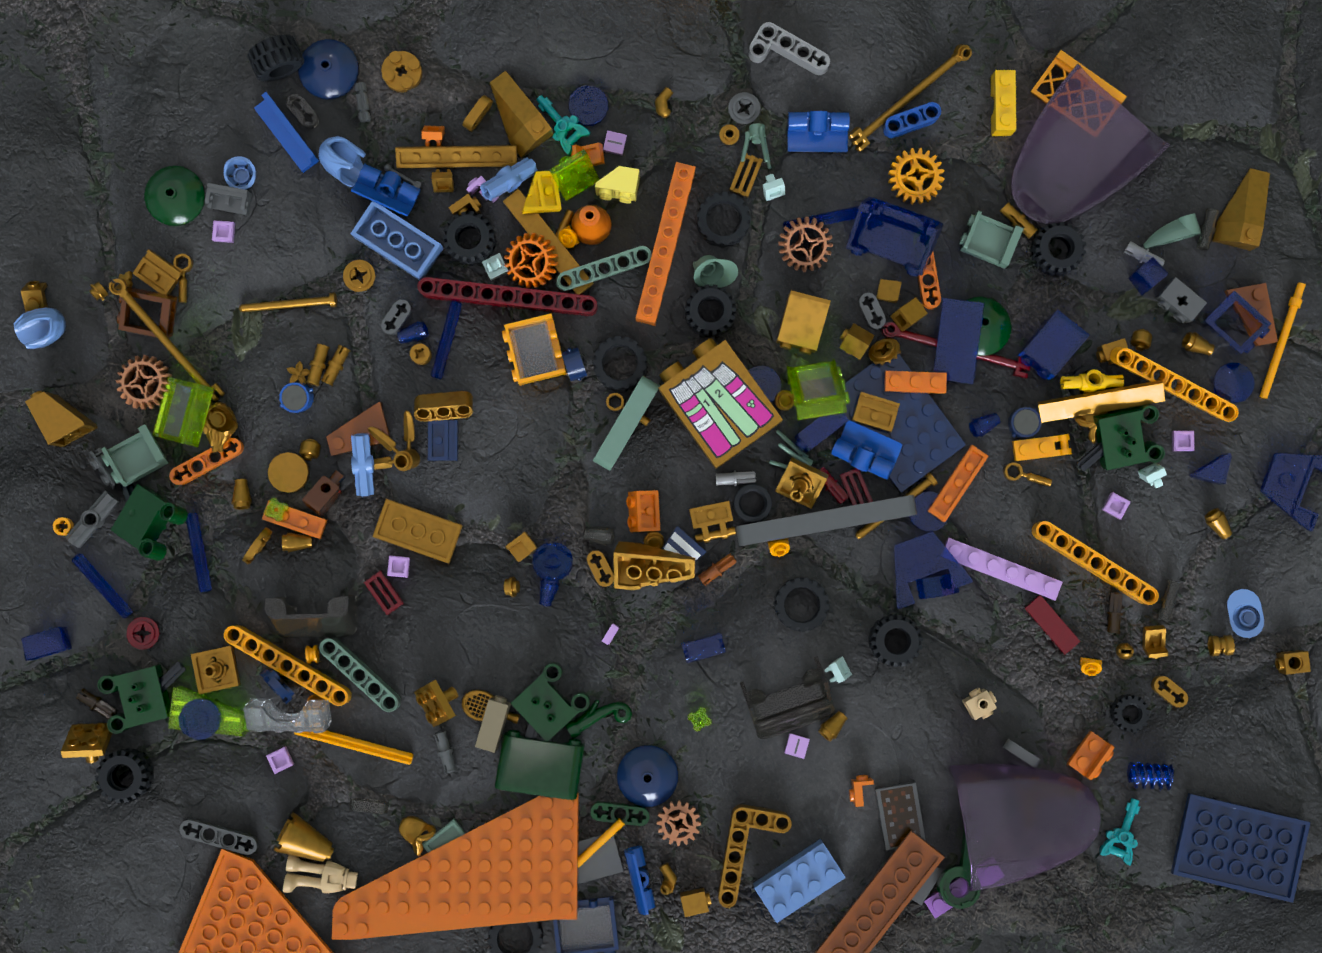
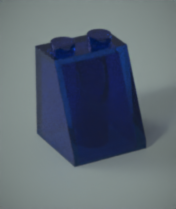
[1017,309,1090,380]

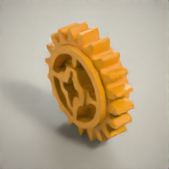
[888,148,945,205]

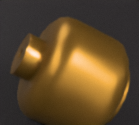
[1130,329,1152,351]
[299,439,321,461]

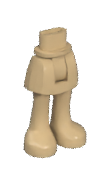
[283,855,358,893]

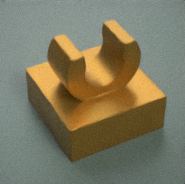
[431,169,454,192]

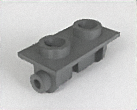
[88,447,121,490]

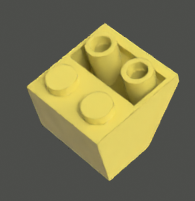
[595,166,640,204]

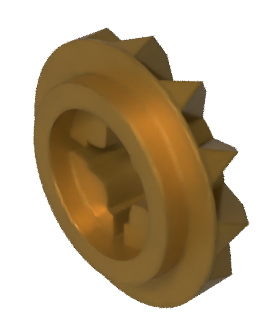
[343,260,376,292]
[869,338,901,366]

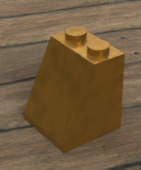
[776,290,831,355]
[25,391,98,447]

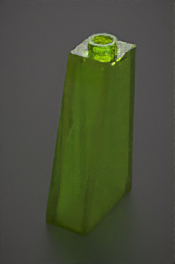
[168,686,251,736]

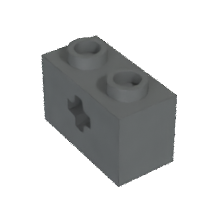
[1155,277,1207,324]

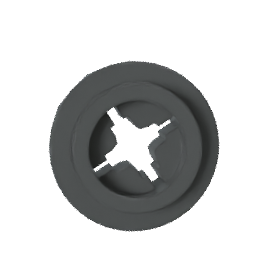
[728,92,760,125]

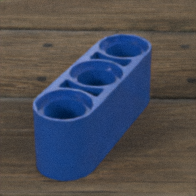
[883,102,941,139]

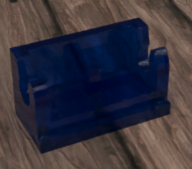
[681,633,726,663]

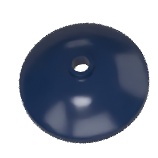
[298,39,359,100]
[617,745,678,807]

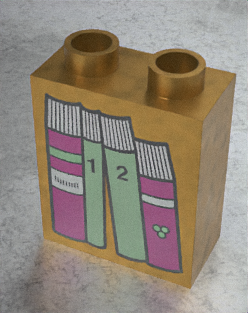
[659,338,783,469]

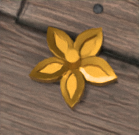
[115,271,133,290]
[287,361,310,384]

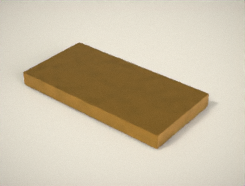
[372,499,463,564]

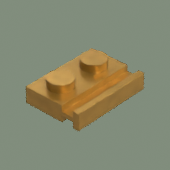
[132,249,183,295]
[852,392,900,432]

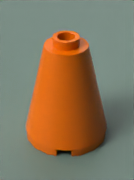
[571,205,611,245]

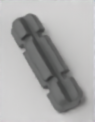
[355,82,371,123]

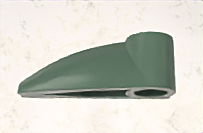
[1143,213,1201,249]

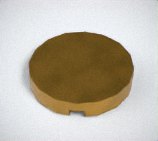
[268,452,309,493]
[242,527,272,564]

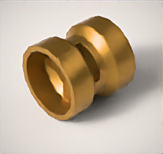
[1208,635,1235,656]

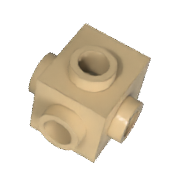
[962,688,997,720]

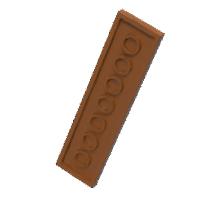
[815,830,945,953]

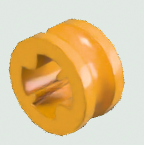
[53,517,74,536]
[305,645,320,664]

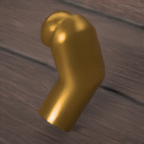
[655,87,673,118]
[659,863,677,895]

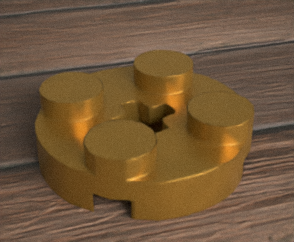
[381,51,423,93]

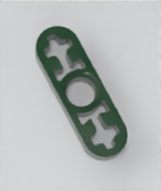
[591,801,650,826]

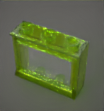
[787,359,850,420]
[152,377,214,447]

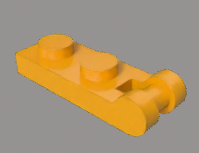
[1012,434,1072,461]

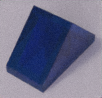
[1189,453,1232,485]
[915,572,959,599]

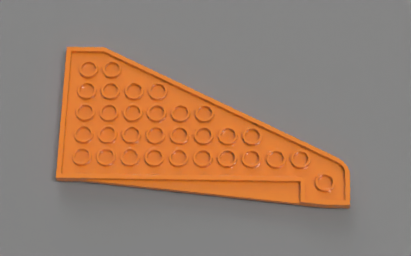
[332,793,579,940]
[179,848,334,953]

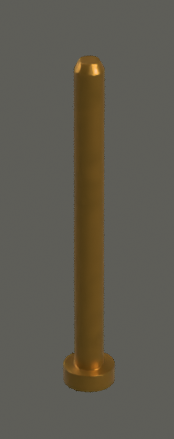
[239,293,337,312]
[855,473,938,539]

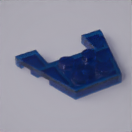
[1260,453,1322,531]
[894,531,973,609]

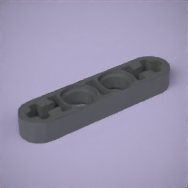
[179,818,259,855]

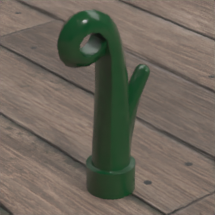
[565,700,632,739]

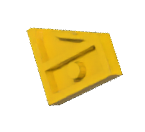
[522,171,562,214]

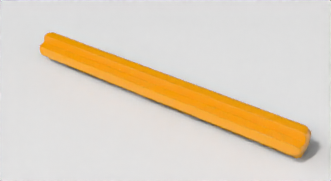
[294,723,413,765]

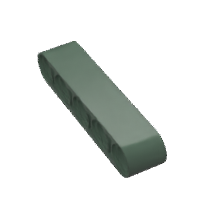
[555,246,652,291]
[593,376,660,471]
[319,637,401,712]

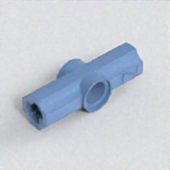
[480,157,538,201]
[351,433,375,496]

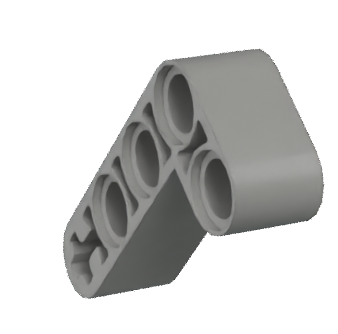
[749,22,830,75]

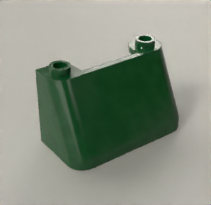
[495,730,585,800]

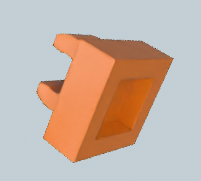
[422,125,445,146]

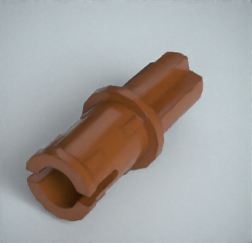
[698,554,736,586]

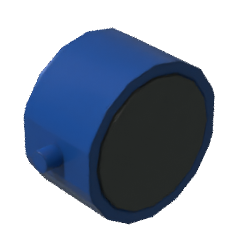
[279,382,314,413]

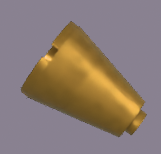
[273,813,334,862]

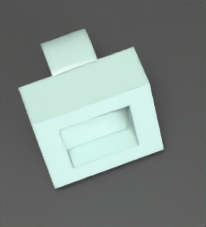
[763,174,785,201]
[482,253,508,281]
[1138,463,1167,488]
[824,656,852,683]

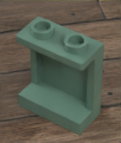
[959,210,1024,269]
[101,424,168,487]

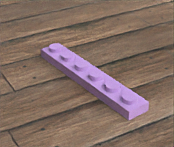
[940,538,1063,601]

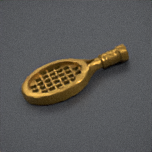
[461,690,520,724]

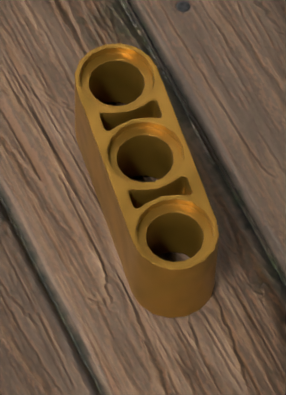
[414,391,473,422]

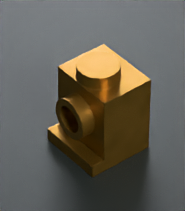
[1096,338,1128,365]

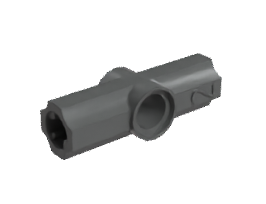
[65,490,120,548]

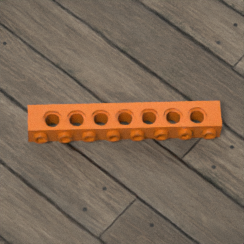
[636,162,696,326]

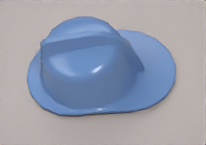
[1227,589,1264,638]

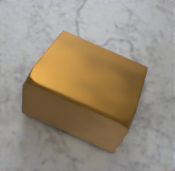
[876,279,902,303]

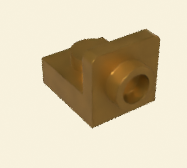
[448,194,482,216]

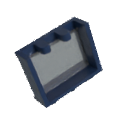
[553,896,619,953]

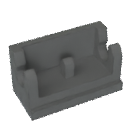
[205,183,252,216]

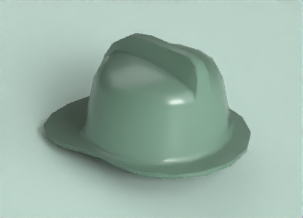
[693,255,738,287]

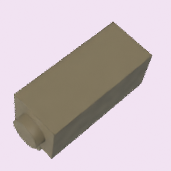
[475,695,511,753]

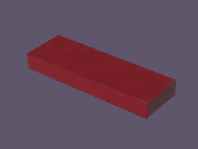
[1024,595,1081,655]

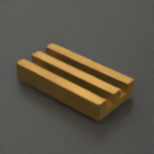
[729,153,763,198]

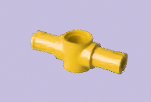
[1060,369,1124,393]

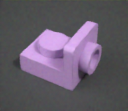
[466,176,499,203]

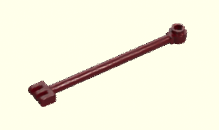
[882,322,1032,379]

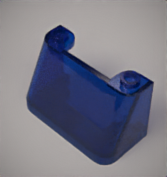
[846,197,943,277]

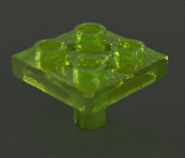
[549,149,600,201]

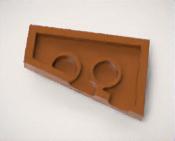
[1224,283,1278,347]
[326,401,390,456]

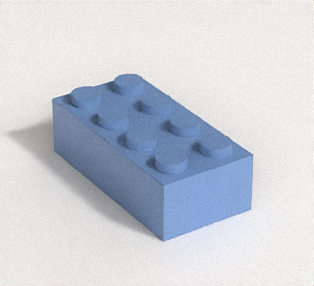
[351,201,444,280]
[753,839,846,923]

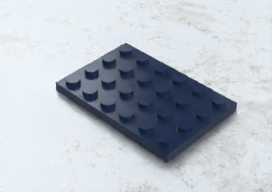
[828,354,966,493]
[1171,793,1311,903]

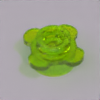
[264,498,288,522]
[688,707,712,731]

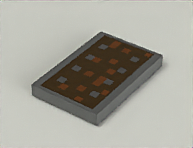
[875,782,926,850]

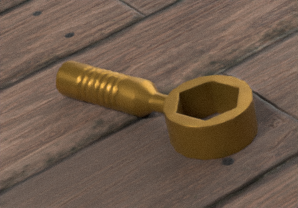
[173,254,193,303]
[606,393,651,426]
[1003,462,1052,487]

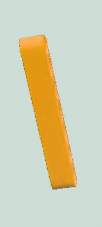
[1110,346,1239,422]
[1032,521,1159,605]
[224,625,352,706]

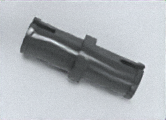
[433,730,457,774]

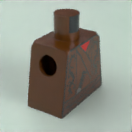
[302,471,345,518]

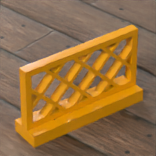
[1031,50,1127,138]

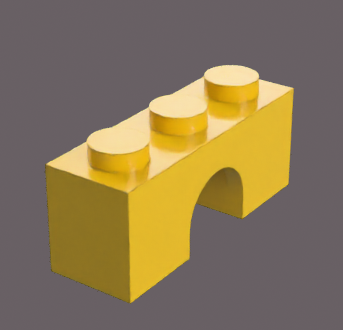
[991,70,1016,136]

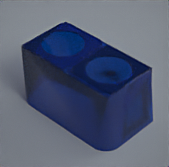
[1128,257,1168,296]
[21,627,72,661]

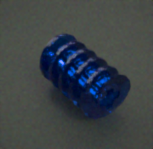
[1127,762,1174,790]

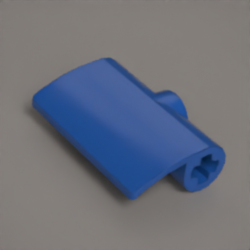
[787,111,850,152]
[351,164,421,217]
[832,420,903,480]
[624,845,656,915]

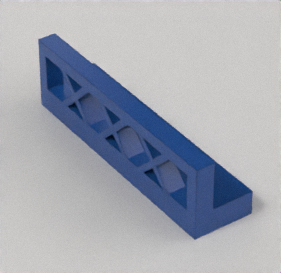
[254,92,319,173]

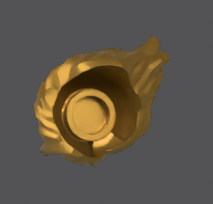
[202,402,238,453]

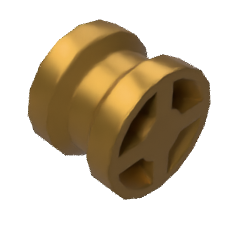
[410,344,432,365]

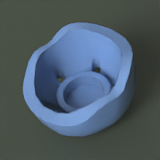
[224,156,256,189]

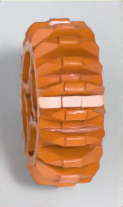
[504,233,559,288]

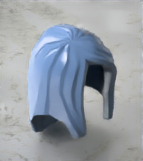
[318,136,366,187]
[14,307,66,349]

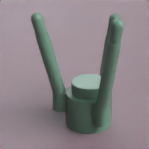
[741,123,771,169]
[769,430,813,474]

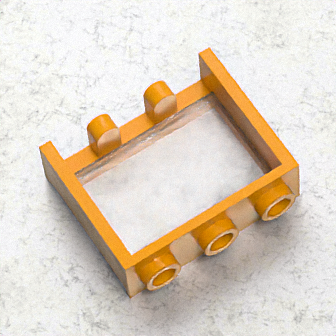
[502,314,567,386]

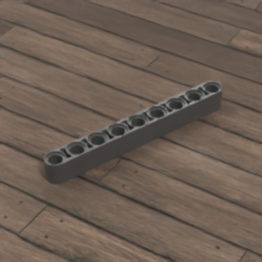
[735,495,918,546]

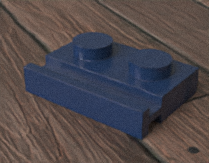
[428,420,458,461]

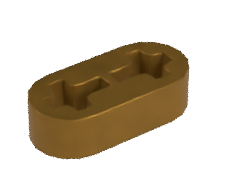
[463,95,493,132]
[587,551,614,587]
[1151,675,1188,707]

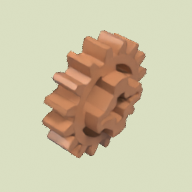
[657,800,701,846]

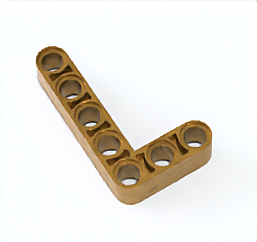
[718,804,792,908]

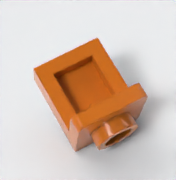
[571,142,605,169]
[849,775,874,807]

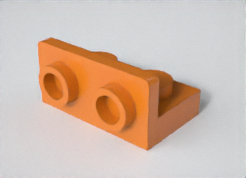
[626,490,660,532]
[1066,731,1115,780]

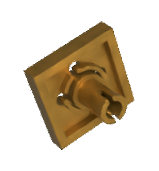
[775,457,829,509]
[191,645,241,694]
[414,680,458,727]
[60,723,112,763]

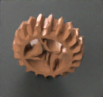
[778,217,833,272]
[116,355,173,410]

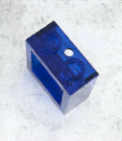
[1204,290,1271,354]
[794,404,849,453]

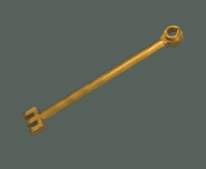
[847,44,972,152]
[109,278,225,406]

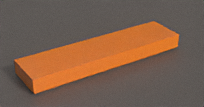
[927,445,988,522]

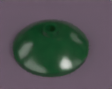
[144,166,205,226]
[951,297,1011,356]

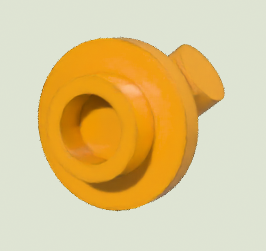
[558,226,580,248]
[768,538,790,557]
[1080,657,1102,676]

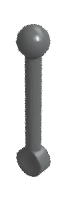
[384,164,422,188]

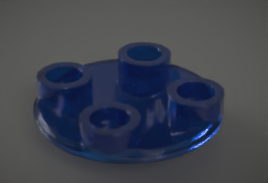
[1214,363,1255,403]

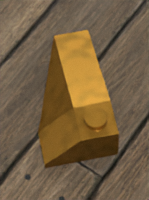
[490,71,553,158]
[1212,168,1270,251]
[614,541,695,590]

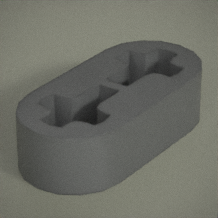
[858,293,886,330]
[381,300,412,335]
[1003,739,1041,769]

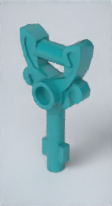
[536,95,591,155]
[1099,798,1140,866]

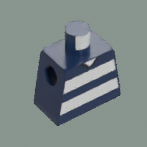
[663,526,706,561]

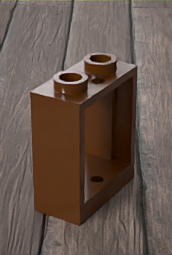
[117,287,177,338]

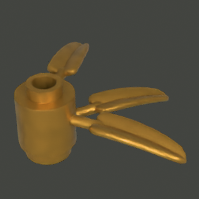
[368,410,420,471]

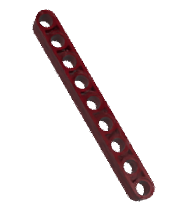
[418,277,598,316]

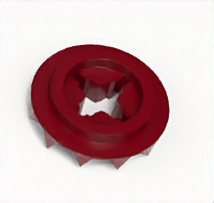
[126,617,160,650]

